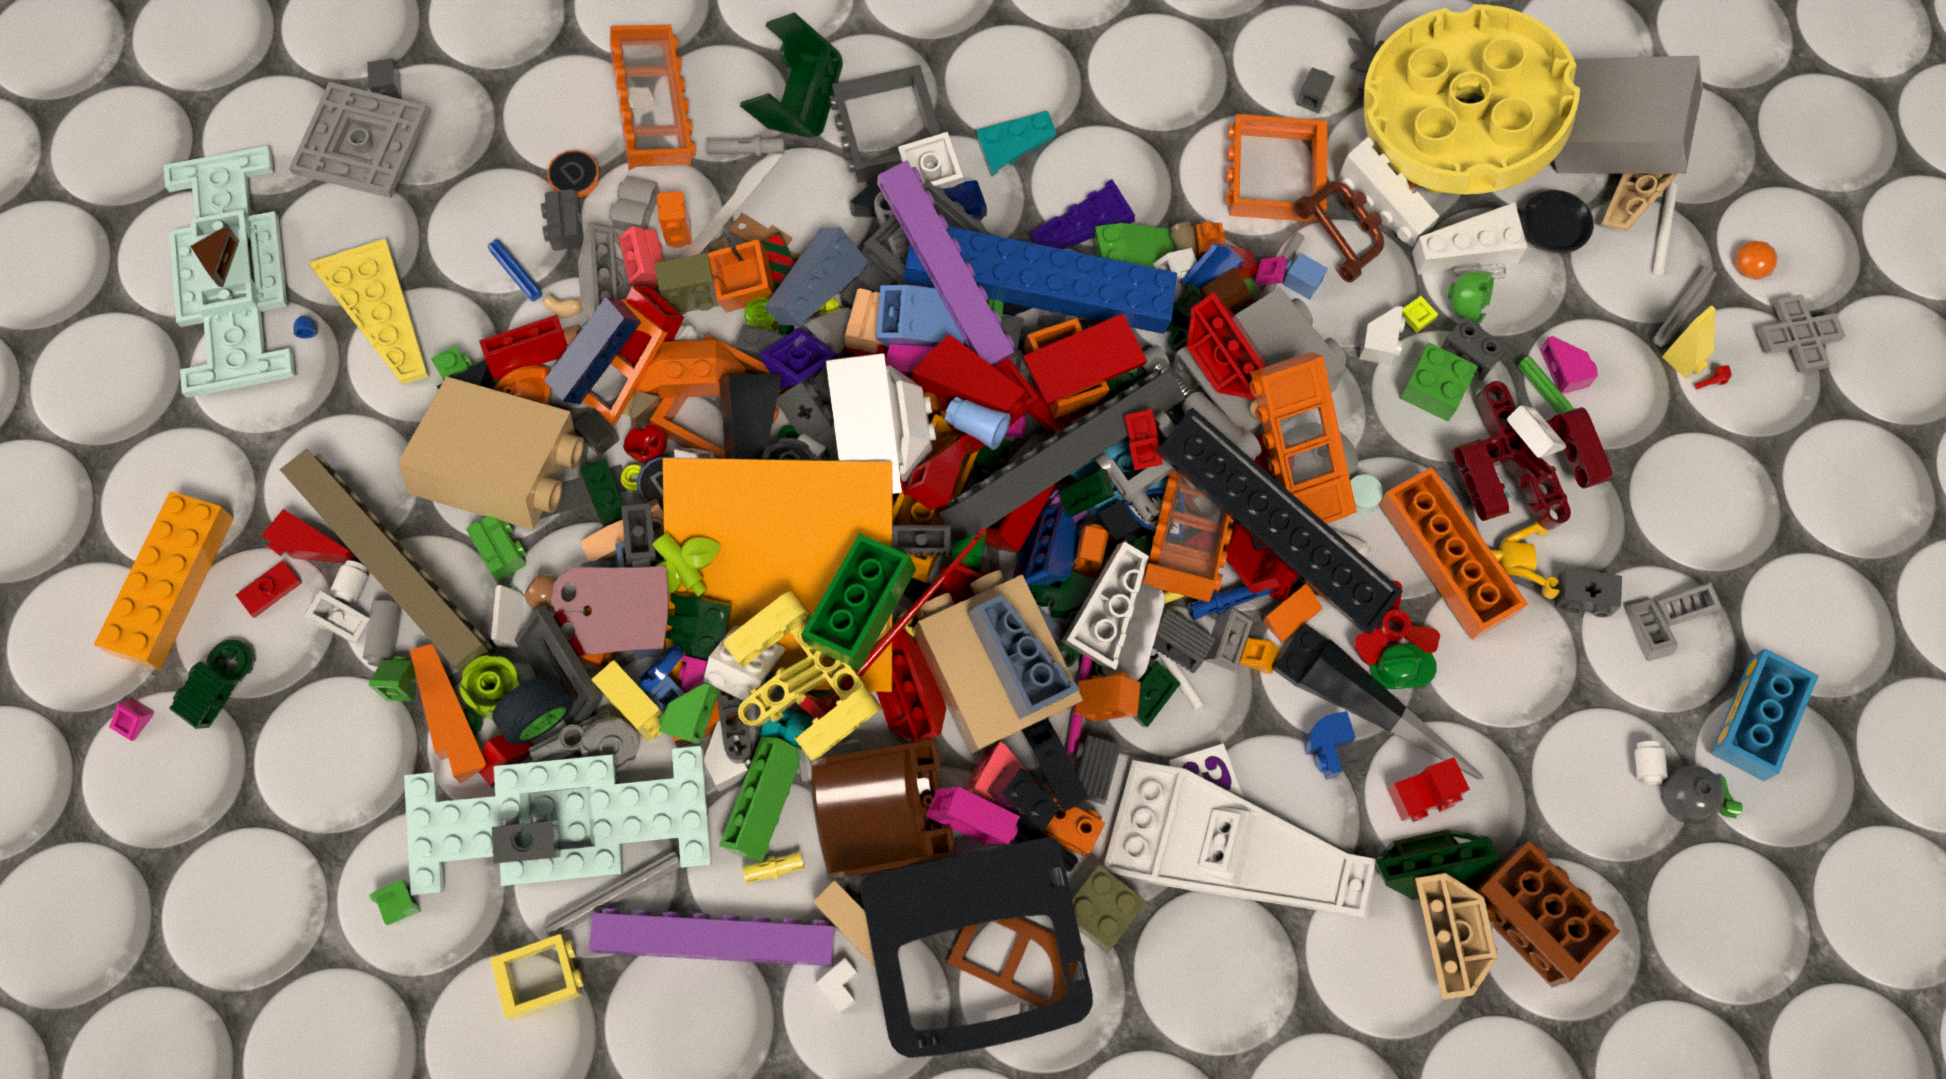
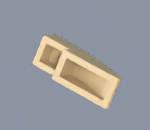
[813,880,875,967]

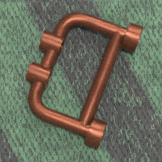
[1293,181,1384,283]

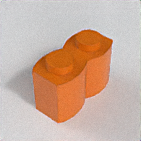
[1072,524,1109,579]

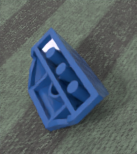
[1012,501,1079,585]

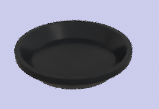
[1522,190,1594,254]

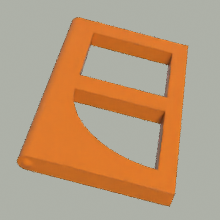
[583,299,667,425]

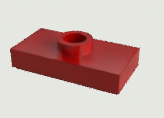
[236,560,302,618]

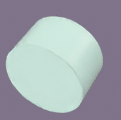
[1350,474,1383,515]

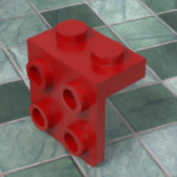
[1224,522,1287,594]

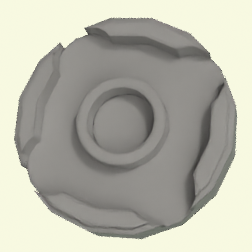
[580,717,640,773]

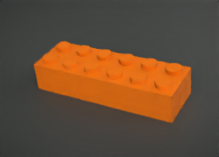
[1379,467,1528,640]

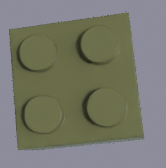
[654,253,719,315]
[1072,865,1147,954]

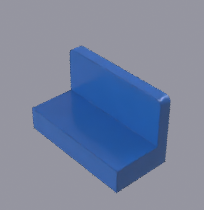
[1181,243,1245,290]

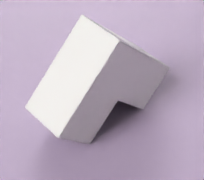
[816,958,858,1014]

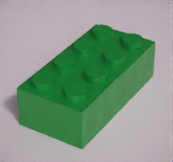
[801,534,916,670]

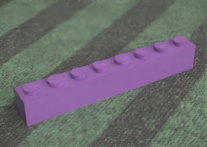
[877,160,1015,366]
[589,908,836,967]

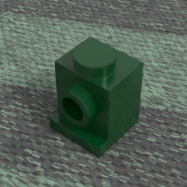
[974,439,1011,479]

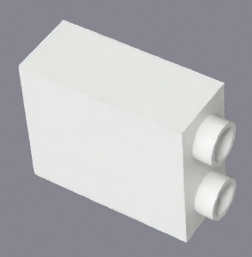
[826,353,902,494]

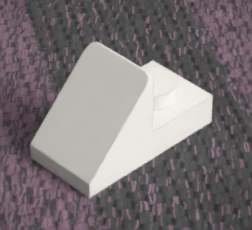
[304,590,369,643]

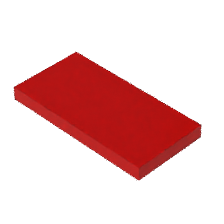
[1023,314,1147,407]

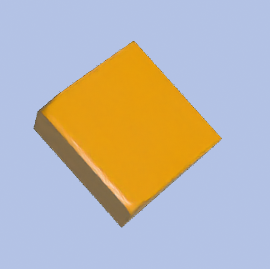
[1239,638,1279,674]

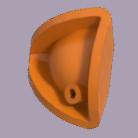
[493,365,551,405]

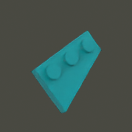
[976,111,1056,177]

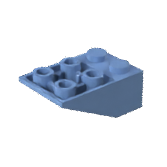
[876,285,965,348]

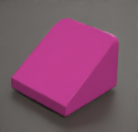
[109,699,154,741]

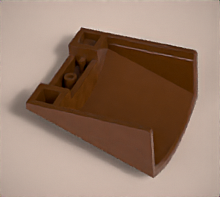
[810,739,957,879]

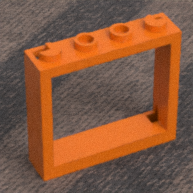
[1226,114,1327,223]
[649,334,789,459]

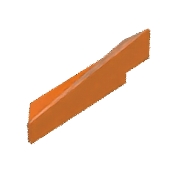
[410,644,486,783]

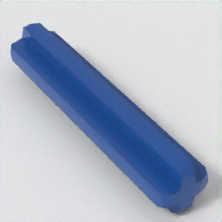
[488,239,542,302]

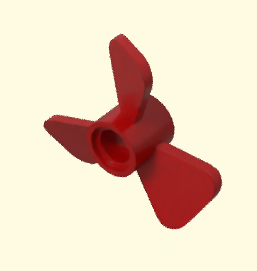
[1353,580,1440,666]

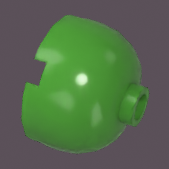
[1448,270,1494,324]

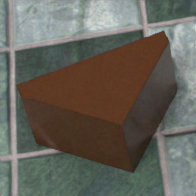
[190,227,239,287]
[1200,267,1256,309]

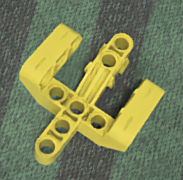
[723,591,890,761]

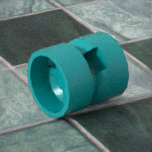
[761,707,812,747]

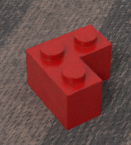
[1387,757,1470,823]

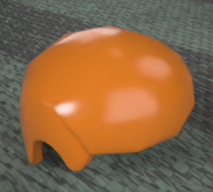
[1734,241,1778,280]

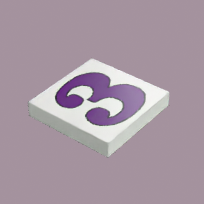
[1168,743,1244,799]

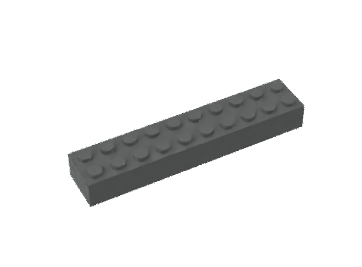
[939,370,1186,542]

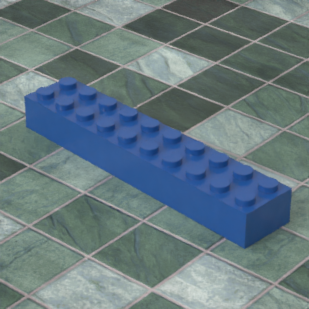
[903,226,1177,334]

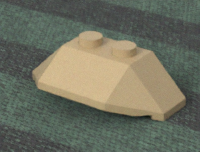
[1415,873,1498,1000]

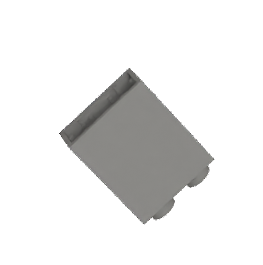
[1554,55,1703,174]
[1172,287,1346,437]

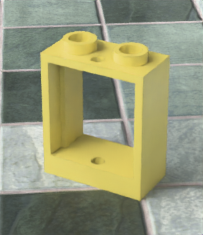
[591,660,663,742]
[490,934,585,1020]

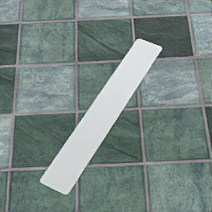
[680,153,782,258]

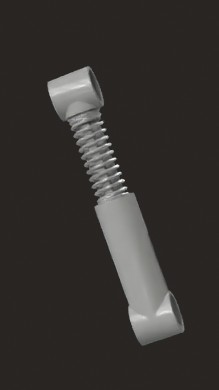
[1141,345,1261,459]

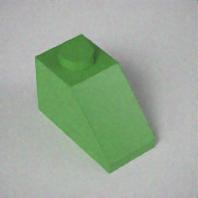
[369,656,417,702]
[659,683,720,745]

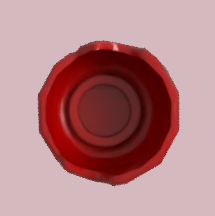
[623,423,668,464]

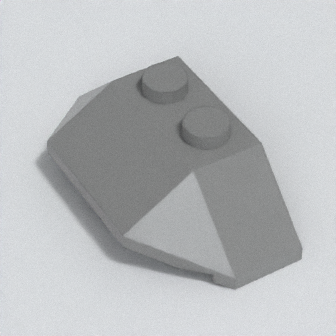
[578,223,632,317]

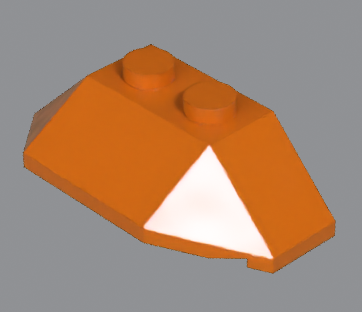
[636,340,745,398]

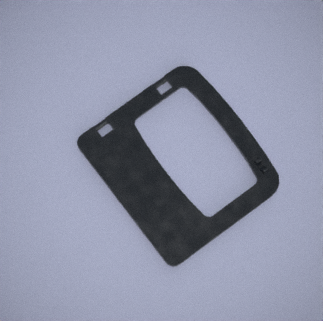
[861,837,1093,1058]

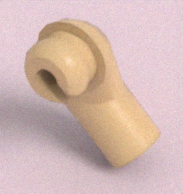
[543,294,583,318]

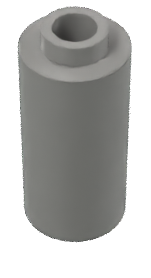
[363,600,401,667]

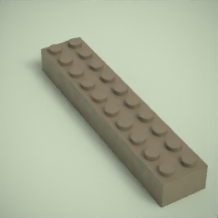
[279,448,494,675]

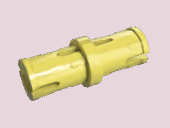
[742,851,805,884]

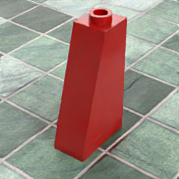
[912,334,1026,420]

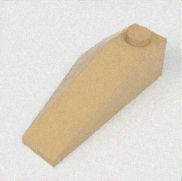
[1601,147,1692,231]

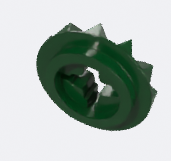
[207,640,255,682]

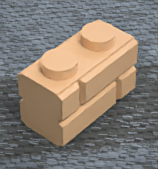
[845,288,884,353]

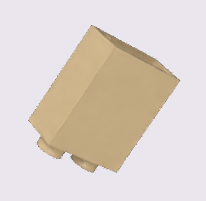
[397,376,584,530]
[912,570,1083,755]

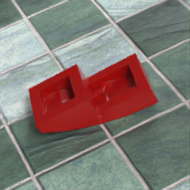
[1125,409,1163,470]

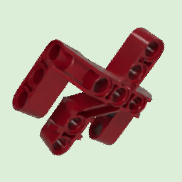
[1451,381,1612,530]

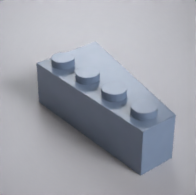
[764,227,870,326]
[968,595,1080,720]

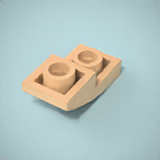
[580,520,625,561]

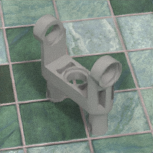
[1094,411,1196,523]

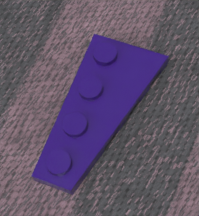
[1030,179,1135,250]

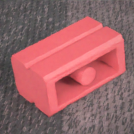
[619,226,663,289]

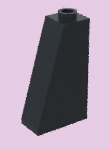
[719,374,781,459]

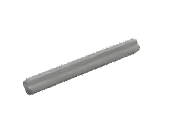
[544,852,681,937]

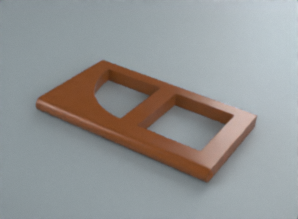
[947,917,1085,1008]

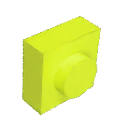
[1402,296,1439,333]

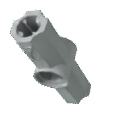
[529,709,613,762]

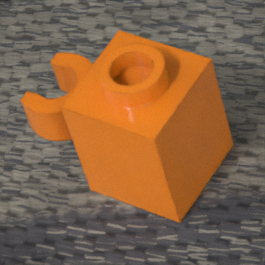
[1195,221,1226,262]

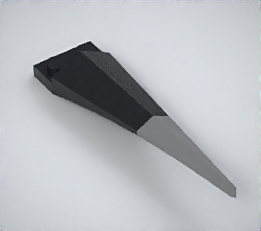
[1273,623,1484,779]

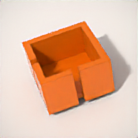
[708,239,775,312]

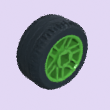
[492,674,573,745]

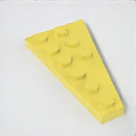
[309,239,429,385]

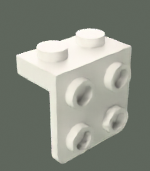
[703,625,785,706]

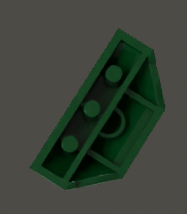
[1375,829,1501,900]

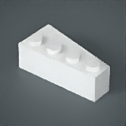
[1337,137,1439,248]
[1061,542,1149,671]

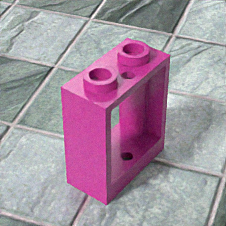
[926,786,1019,845]

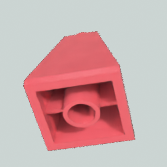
[964,742,1040,809]

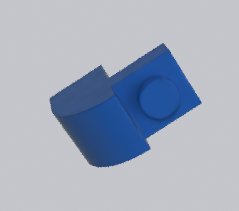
[1305,711,1356,780]

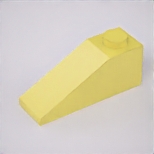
[1662,305,1716,379]

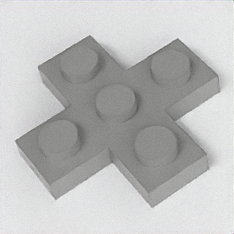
[1758,295,1845,373]

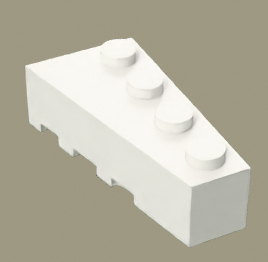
[1412,202,1528,275]

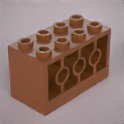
[1473,841,1620,987]

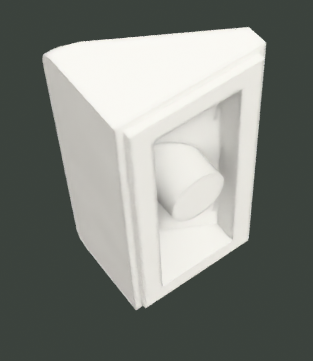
[1507,406,1566,458]
[491,585,524,648]

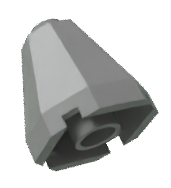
[794,307,852,369]

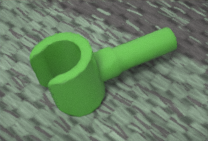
[1719,777,1743,819]

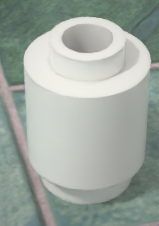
[330,560,368,604]
[1634,741,1668,785]

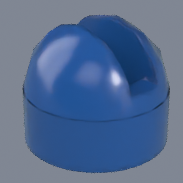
[293,316,316,339]

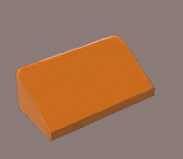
[1263,583,1323,643]

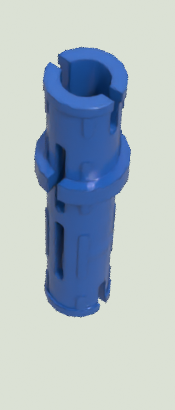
[1187,584,1271,620]

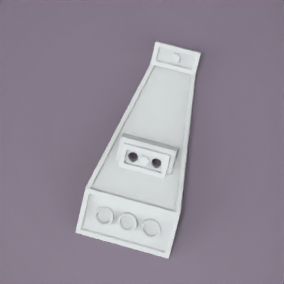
[1103,760,1378,919]

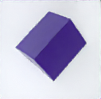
[760,327,838,390]

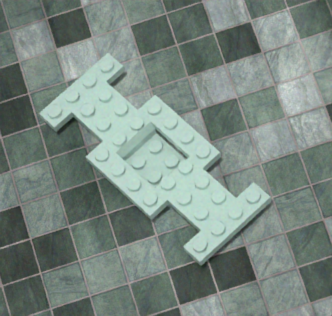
[164,146,295,398]
[404,746,712,895]

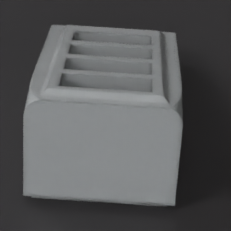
[1655,582,1722,626]
[1626,598,1678,661]

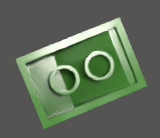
[1093,223,1174,268]

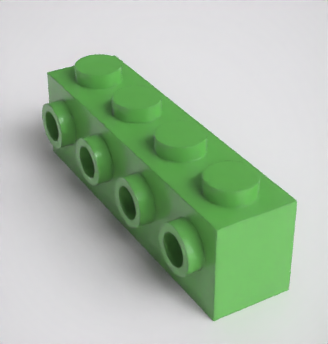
[719,736,799,862]

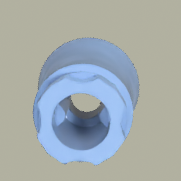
[945,397,1010,450]

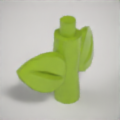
[652,533,720,597]

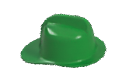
[1370,644,1437,690]

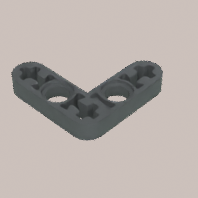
[717,671,785,764]

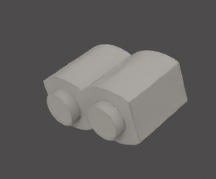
[609,176,660,231]

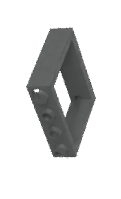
[829,65,941,183]
[863,180,996,288]

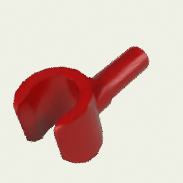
[1694,365,1732,390]

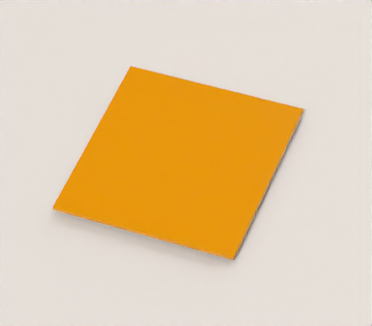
[663,458,893,692]

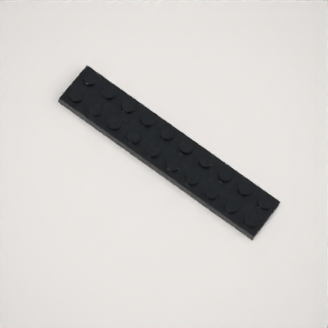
[1155,408,1403,634]

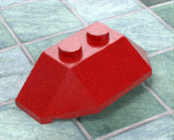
[1187,292,1269,400]
[877,628,947,743]

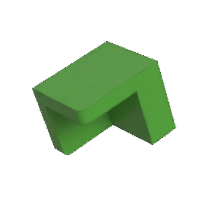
[369,879,421,925]

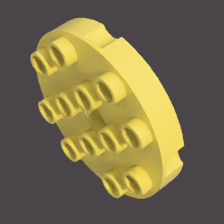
[1364,4,1580,194]

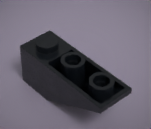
[1022,718,1089,812]

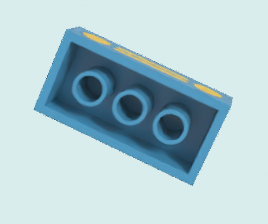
[1710,649,1819,781]

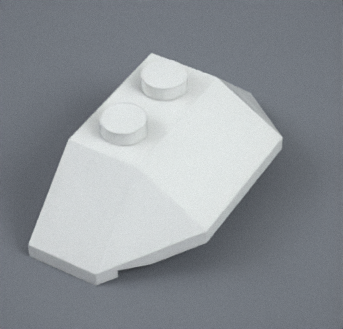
[886,366,936,482]

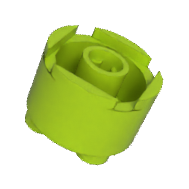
[460,655,524,720]

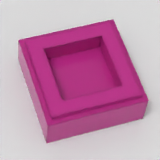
[1255,256,1288,286]

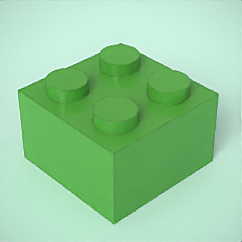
[1400,343,1478,422]

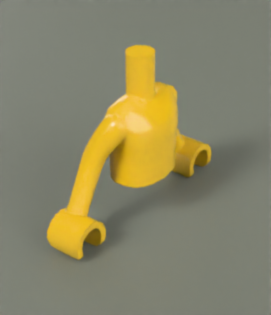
[1491,520,1560,599]

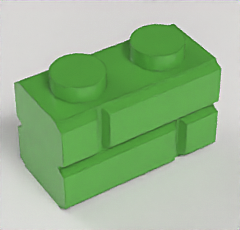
[466,516,527,581]

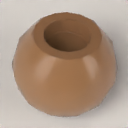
[524,573,564,611]

